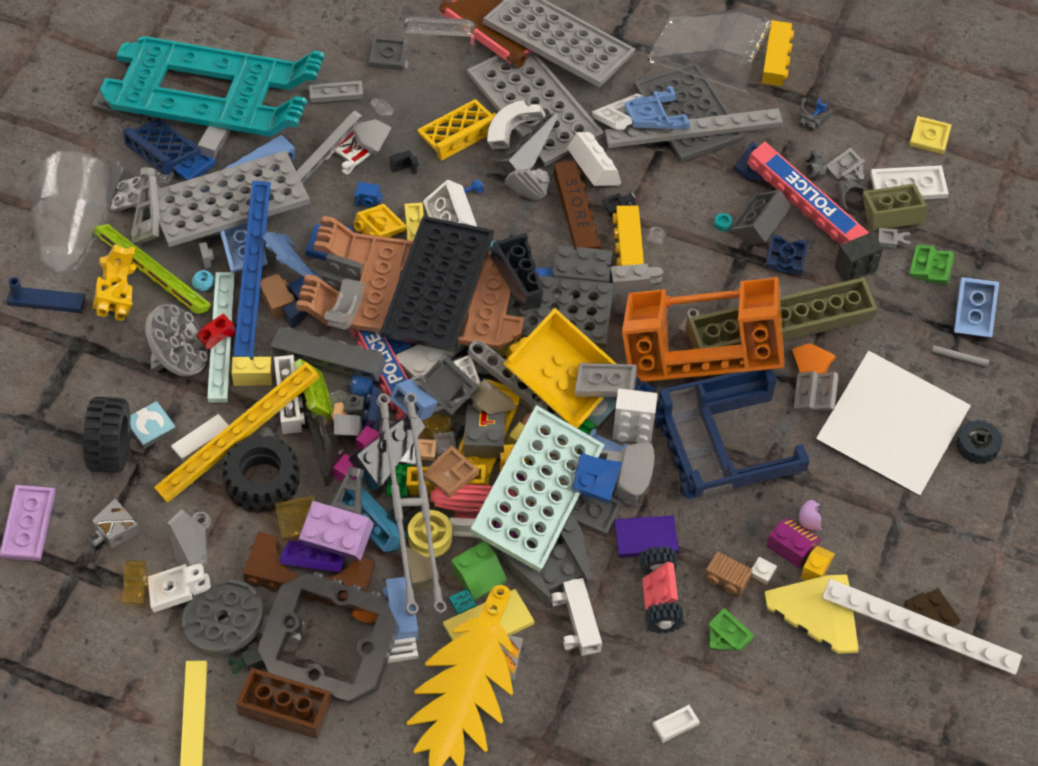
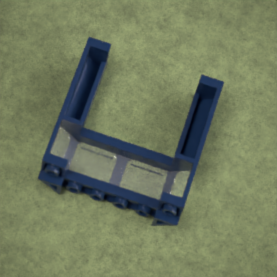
[654,369,810,499]

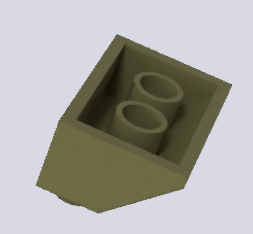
[863,183,927,231]

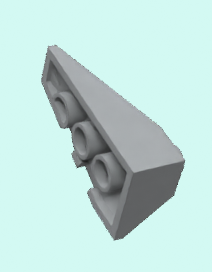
[167,509,208,575]

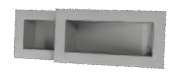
[198,126,231,159]
[334,414,363,436]

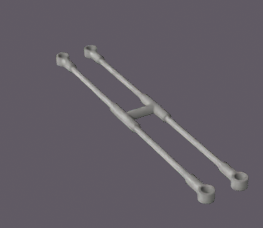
[377,393,446,616]

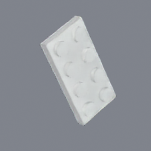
[870,165,949,199]

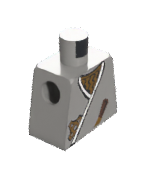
[88,499,140,548]

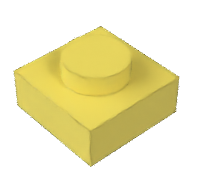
[504,422,525,445]

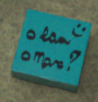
[449,589,477,615]

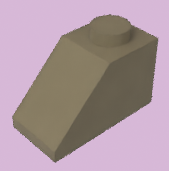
[470,379,517,414]
[406,547,440,592]

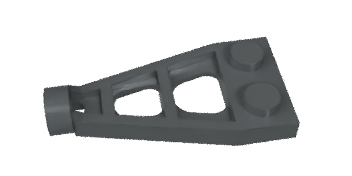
[331,467,364,515]

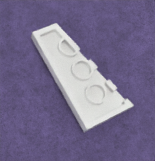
[395,344,467,377]

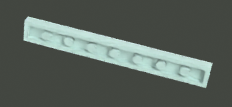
[207,272,235,403]

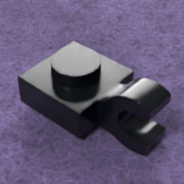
[603,193,636,216]

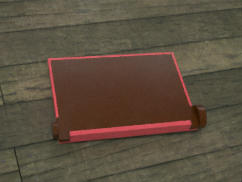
[439,0,547,69]

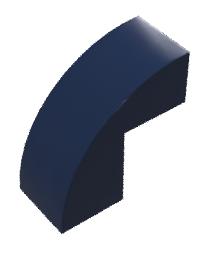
[283,277,311,328]

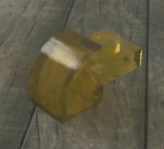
[122,560,148,605]

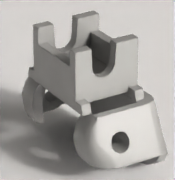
[601,441,655,506]

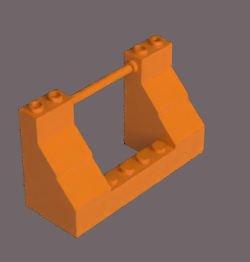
[622,277,784,382]

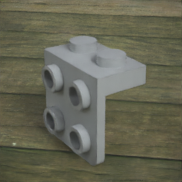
[110,176,160,217]

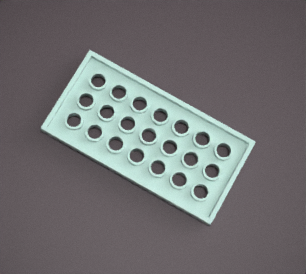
[469,405,605,572]

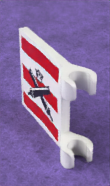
[325,132,372,175]

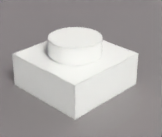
[751,557,777,585]

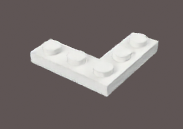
[592,93,646,130]

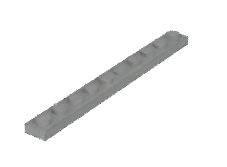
[605,108,783,148]

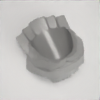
[505,168,550,201]

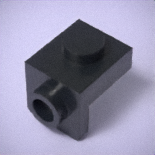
[390,150,419,174]

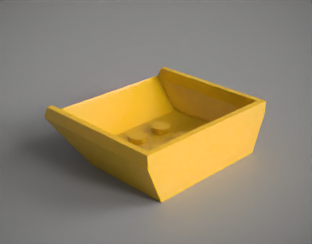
[503,308,616,428]

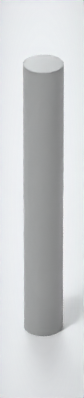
[932,345,989,367]

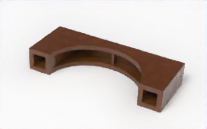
[243,532,375,611]

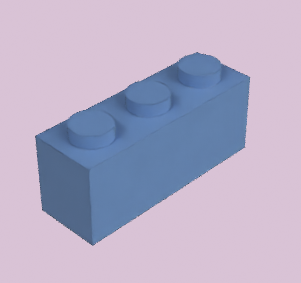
[383,577,418,640]

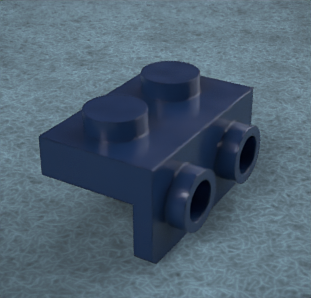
[362,387,386,432]

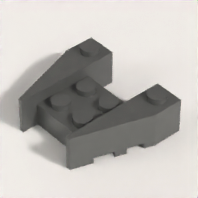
[501,516,591,608]

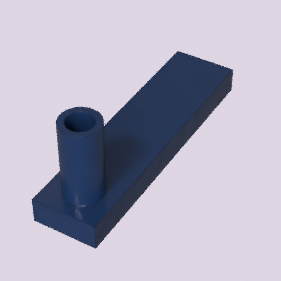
[6,277,85,313]

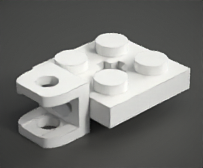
[148,564,211,612]

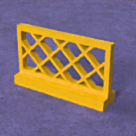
[417,99,496,161]

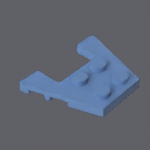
[625,86,690,129]
[263,232,322,280]

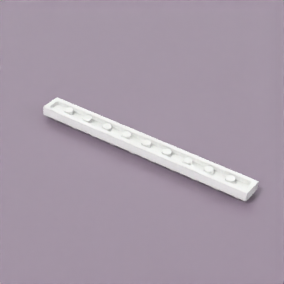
[822,579,1022,675]

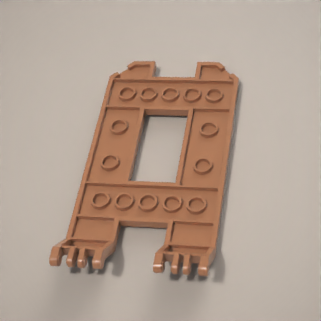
[296,216,524,350]

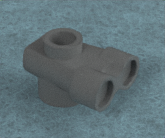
[804,149,827,181]

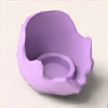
[799,500,822,531]

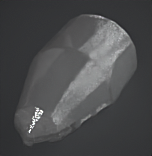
[31,151,112,278]

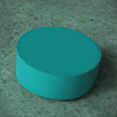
[714,213,733,232]

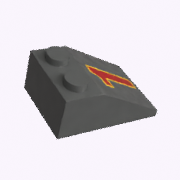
[464,405,505,458]

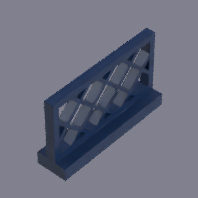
[123,119,201,176]

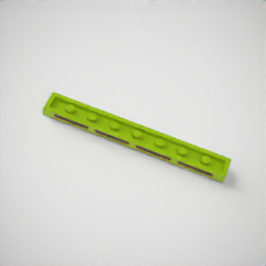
[93,224,212,314]

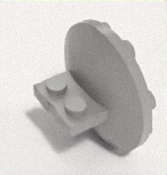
[145,305,208,377]

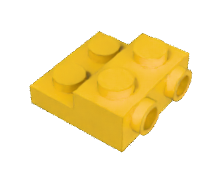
[353,204,407,238]

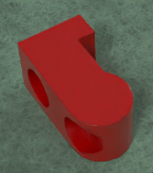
[197,313,236,349]

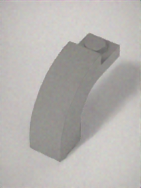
[324,278,366,330]

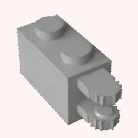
[609,264,663,295]

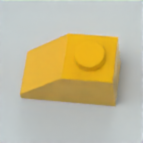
[801,546,835,581]

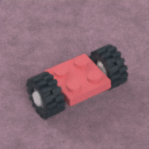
[639,546,684,633]

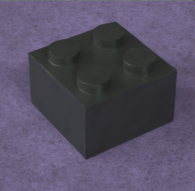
[835,232,883,282]

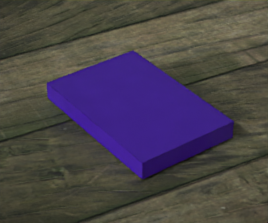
[614,515,679,558]
[280,540,346,572]

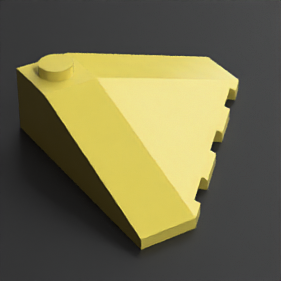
[764,575,858,654]

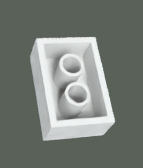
[612,389,657,443]

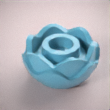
[192,270,215,292]

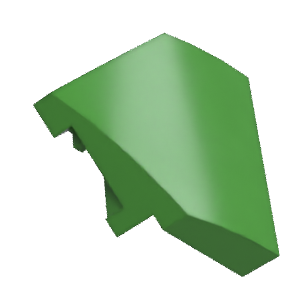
[709,608,754,651]

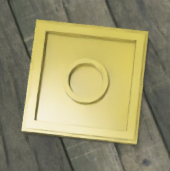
[909,116,952,155]

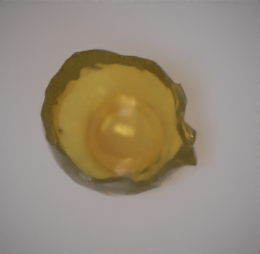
[422,413,452,440]

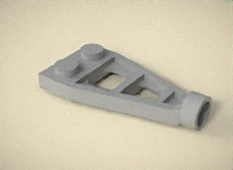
[131,167,160,245]

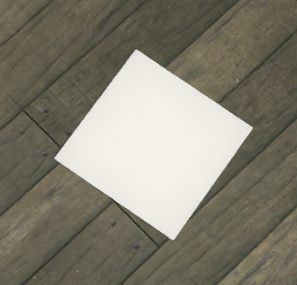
[816,351,971,496]

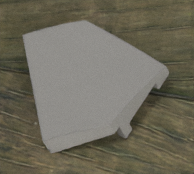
[352,119,391,155]
[826,147,865,181]

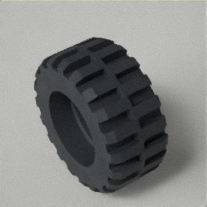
[83,396,131,473]
[222,435,300,513]

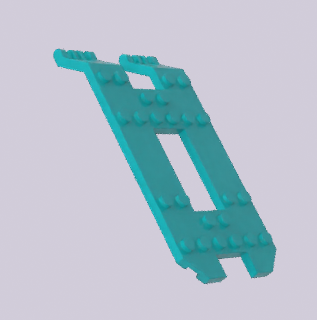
[100,36,325,137]

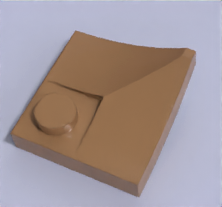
[423,446,479,498]

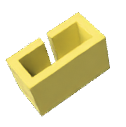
[232,357,273,386]

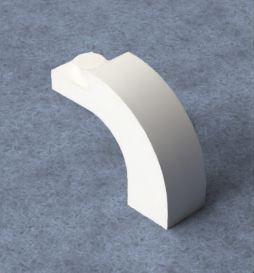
[487,100,545,150]

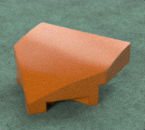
[792,343,836,374]

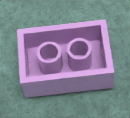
[299,501,374,561]

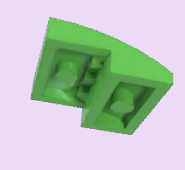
[910,245,954,285]

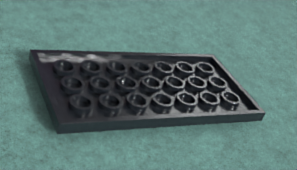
[380,216,494,352]

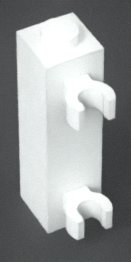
[551,578,602,656]

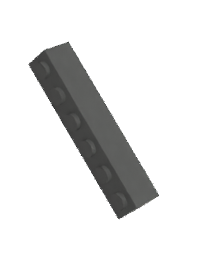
[271,327,386,382]

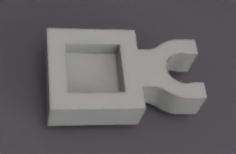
[878,228,910,248]

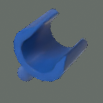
[812,99,828,116]
[464,180,484,194]

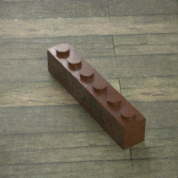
[554,160,601,250]

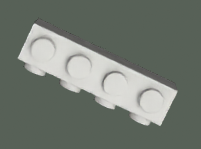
[274,355,305,434]

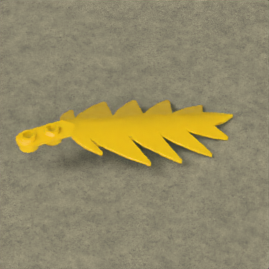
[407,585,513,766]

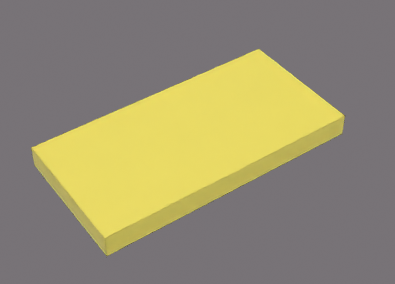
[443,589,534,641]

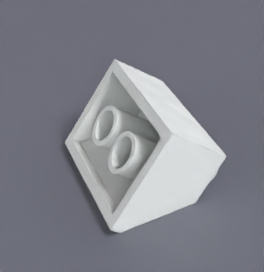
[567,132,621,186]
[423,180,477,226]

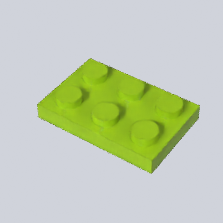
[294,359,334,422]

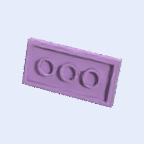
[0,485,56,561]

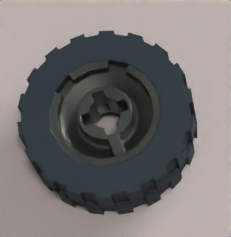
[957,420,1002,464]

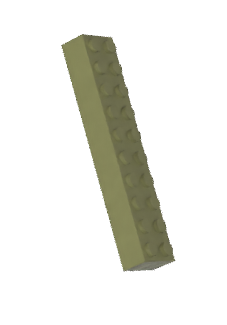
[685,277,878,349]

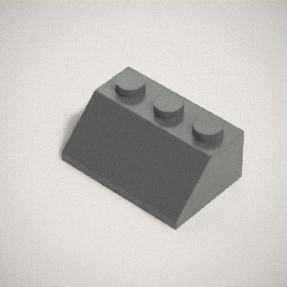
[728,190,791,244]

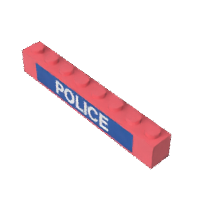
[747,142,869,245]
[349,329,426,424]

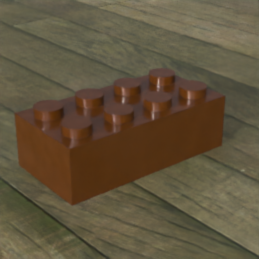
[236,668,332,739]

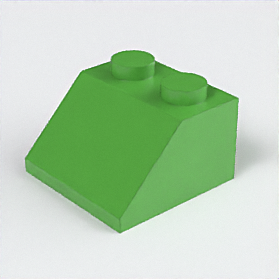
[451,541,507,601]

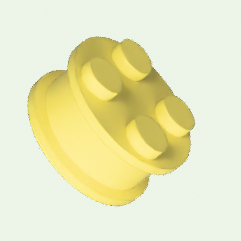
[408,510,452,558]

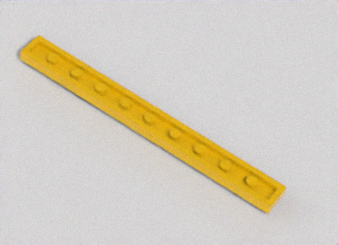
[154,362,320,503]

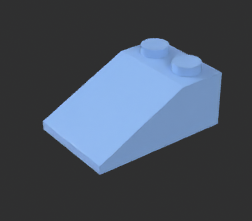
[220,223,268,273]
[954,277,999,338]

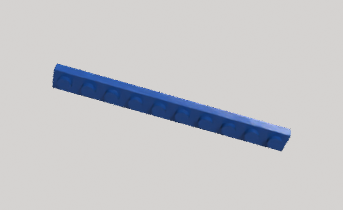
[233,180,271,360]

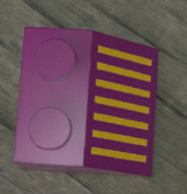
[766,518,822,568]

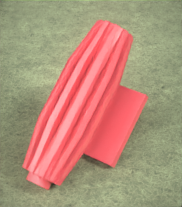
[431,484,516,527]

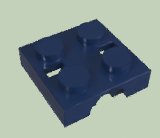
[765,234,808,276]

